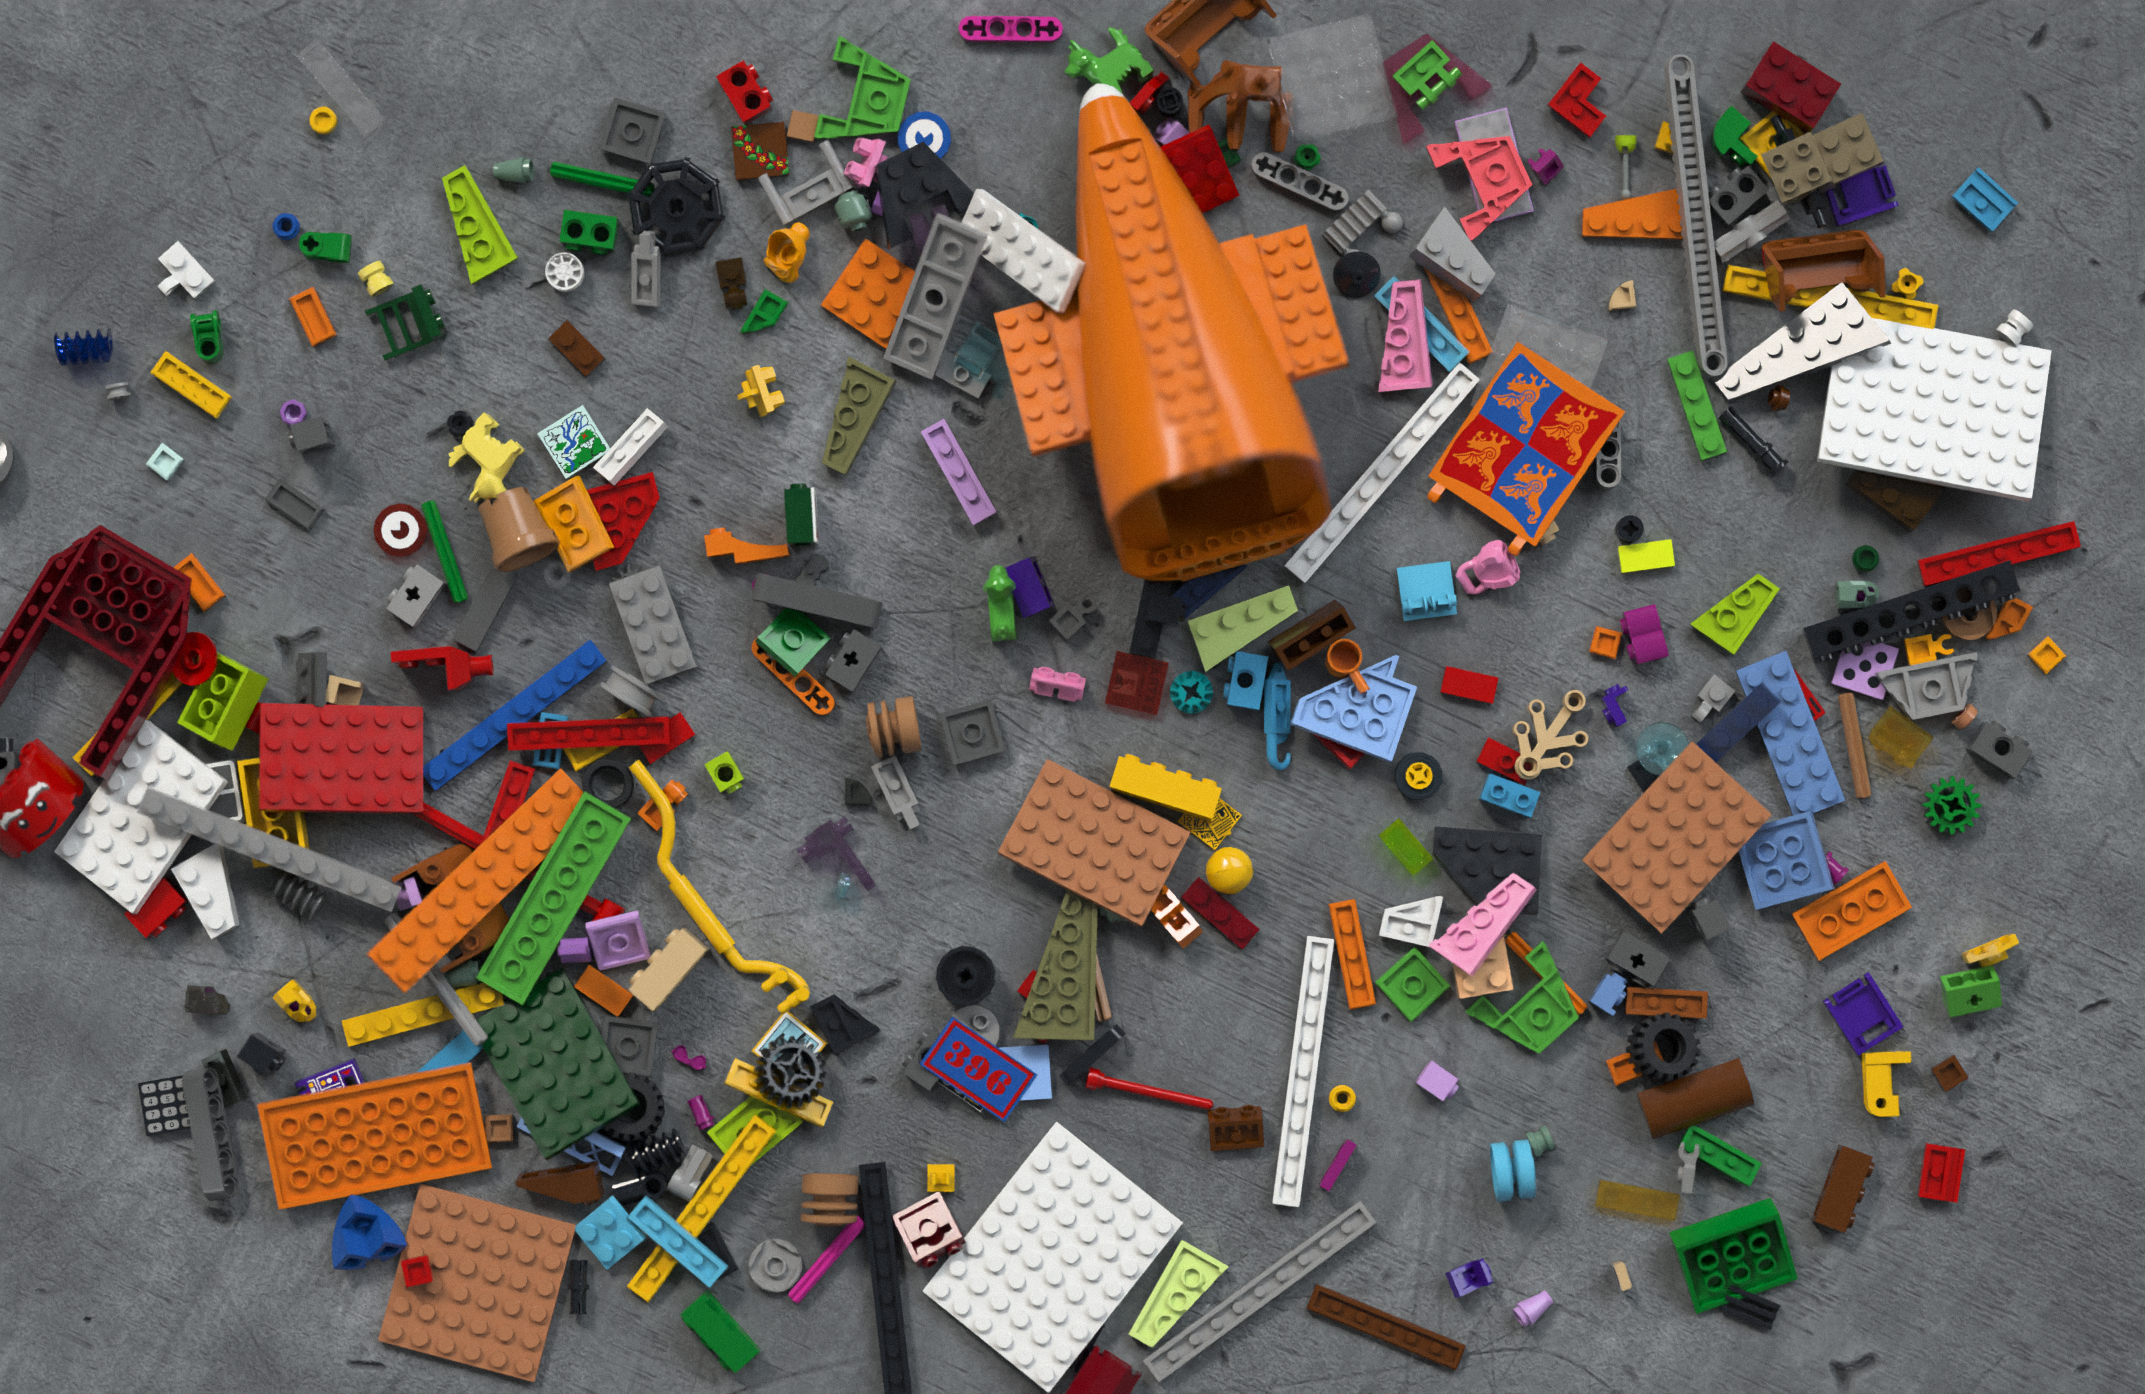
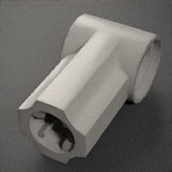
[666,1144,713,1202]

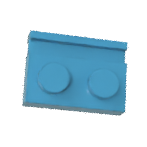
[1951,167,2018,233]

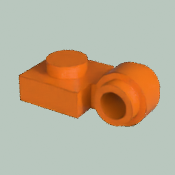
[637,779,688,831]

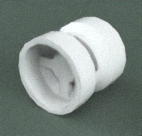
[1996,309,2034,347]

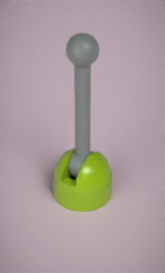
[1615,135,1637,200]

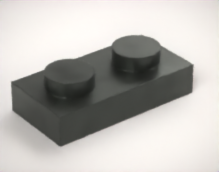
[201,1049,247,1108]

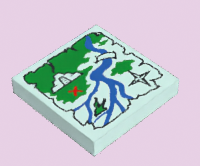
[537,405,610,479]

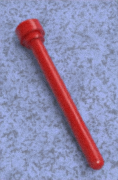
[1085,1067,1213,1110]

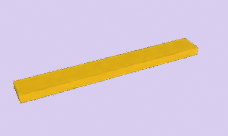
[1722,265,1939,329]
[627,1114,777,1302]

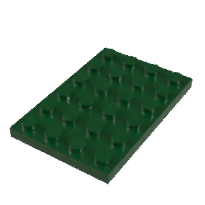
[476,968,640,1161]

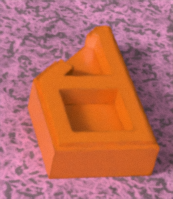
[1985,598,2033,640]

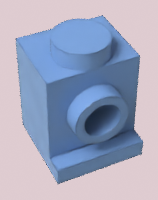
[1588,972,1627,1016]

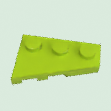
[1689,574,1780,655]

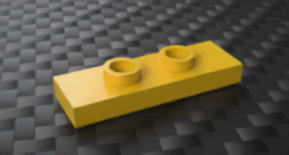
[150,351,233,419]

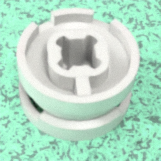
[545,253,585,292]

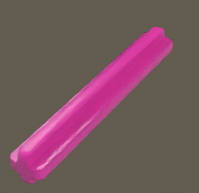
[788,1215,865,1303]

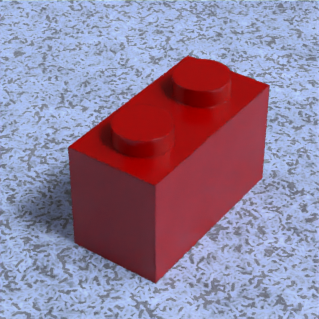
[124,877,189,938]

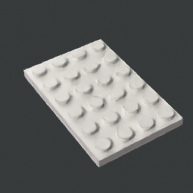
[54,720,228,914]

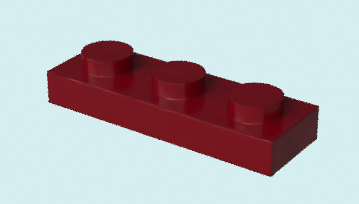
[1181,877,1260,950]

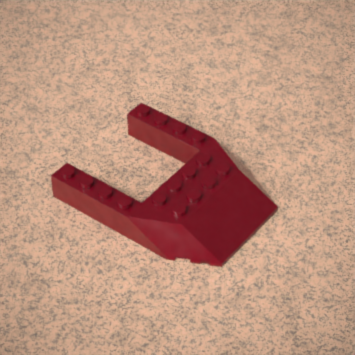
[0,525,192,781]

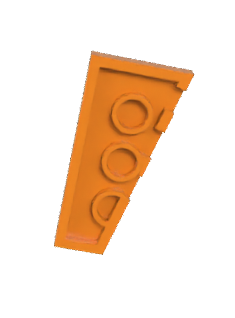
[1582,188,1683,240]

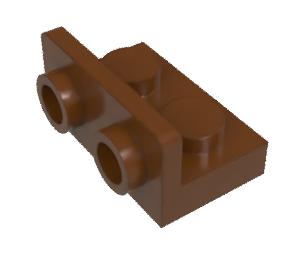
[1207,1105,1264,1151]

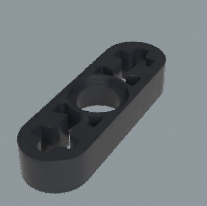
[1059,1024,1126,1085]

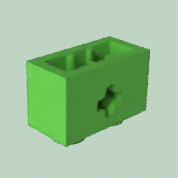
[1940,965,2002,1017]

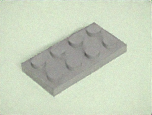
[609,565,696,684]

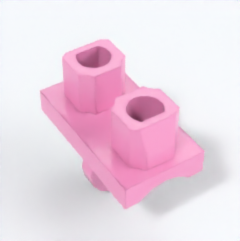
[844,138,888,188]

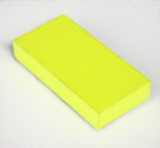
[1617,539,1675,573]

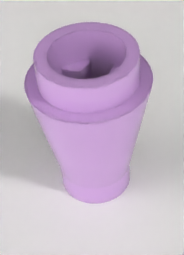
[1512,1290,1553,1327]

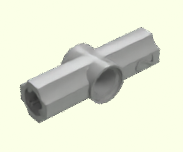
[1714,200,1790,264]

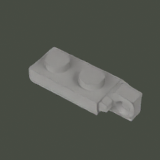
[631,230,661,307]
[871,755,920,830]

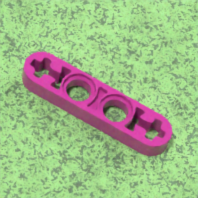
[959,16,1063,43]

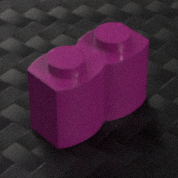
[1619,604,1669,665]

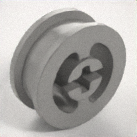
[599,665,663,717]

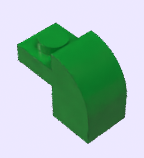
[1711,106,1758,167]

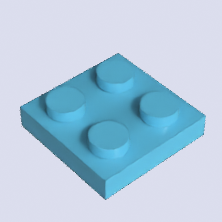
[575,1196,647,1270]

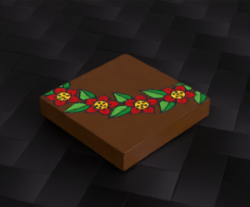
[731,121,790,181]

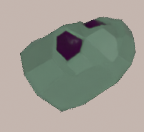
[1835,581,1879,609]

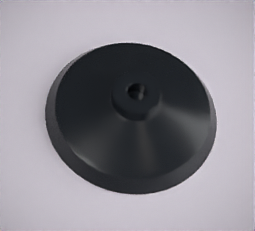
[1333,251,1381,297]

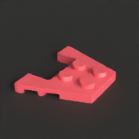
[1425,136,1532,241]

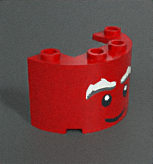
[0,738,84,858]

